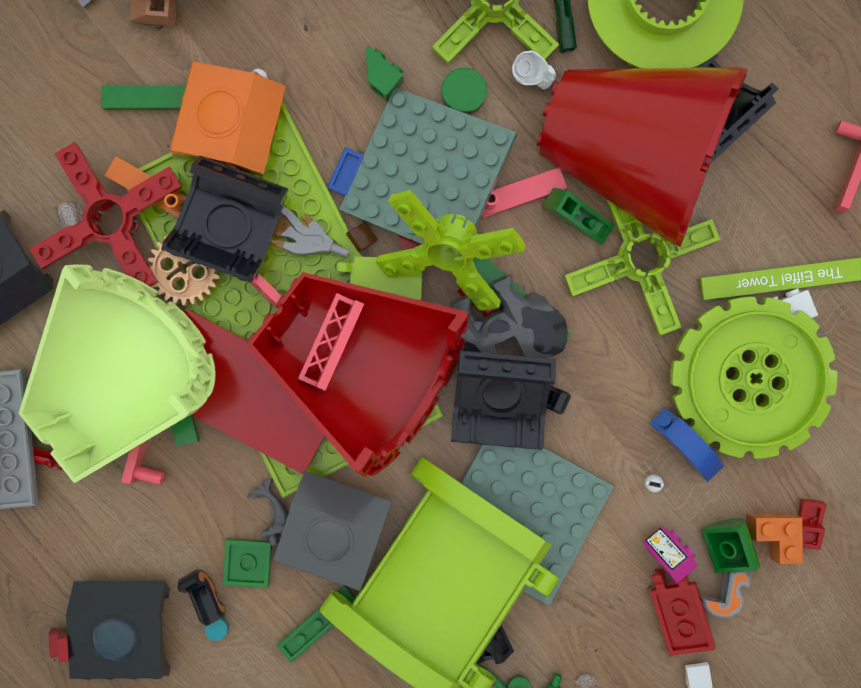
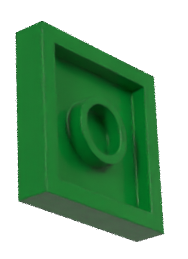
[223,538,272,588]

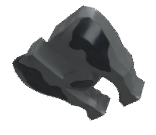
[449,274,568,364]

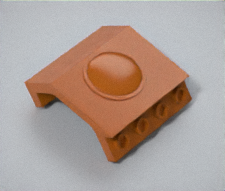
[170,61,286,175]

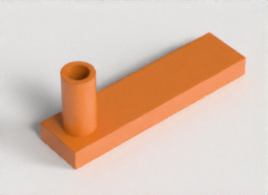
[104,156,186,218]

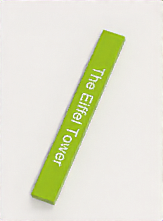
[699,258,861,301]

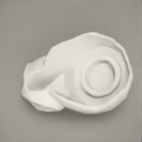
[512,50,556,90]

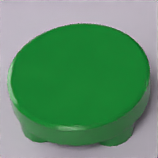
[442,68,487,114]

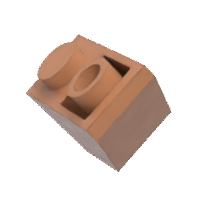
[130,0,177,26]

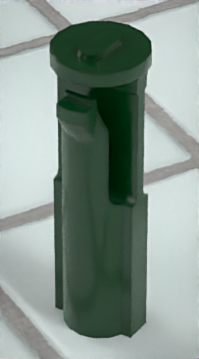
[554,0,577,53]

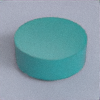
[205,618,229,641]

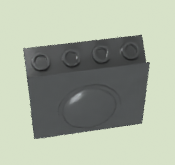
[273,471,392,591]

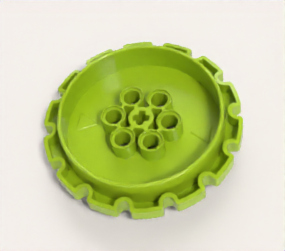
[670,297,838,459]

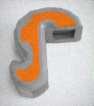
[700,572,751,618]

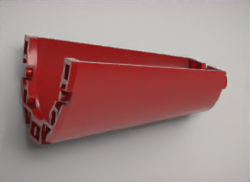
[537,67,747,247]
[247,272,469,477]

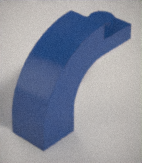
[650,408,724,482]

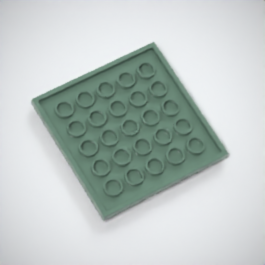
[339,88,518,250]
[461,445,614,605]

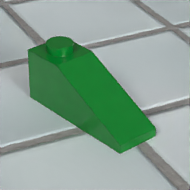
[542,188,614,244]

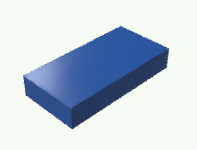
[327,147,364,197]

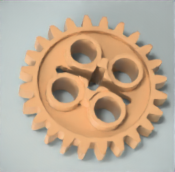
[147,236,222,306]

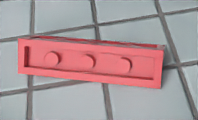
[298,293,364,390]

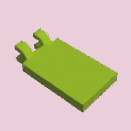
[337,257,422,300]

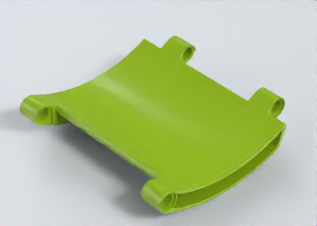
[319,456,560,688]

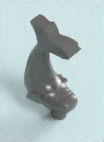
[247,479,289,546]

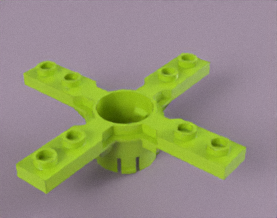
[432,0,559,65]
[376,190,526,311]
[564,199,720,336]

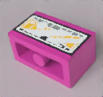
[642,526,698,583]

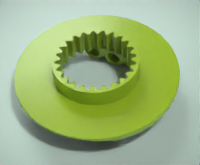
[587,0,744,68]

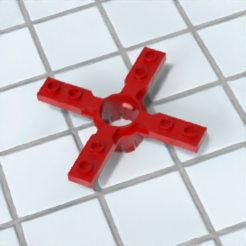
[29,142,183,287]

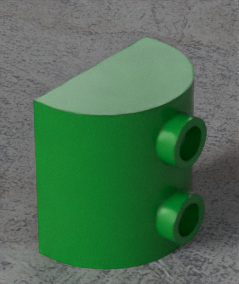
[701,518,760,573]

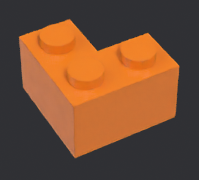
[747,513,803,564]

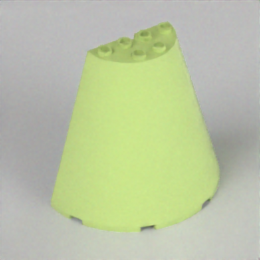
[18,264,215,483]

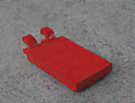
[650,568,716,656]

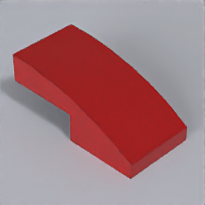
[798,498,826,550]
[49,629,69,663]

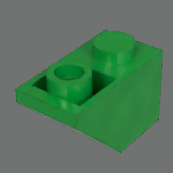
[365,46,404,101]

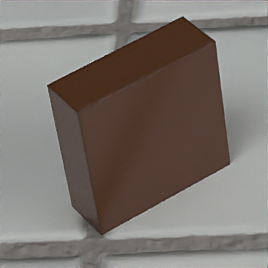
[346,221,378,252]

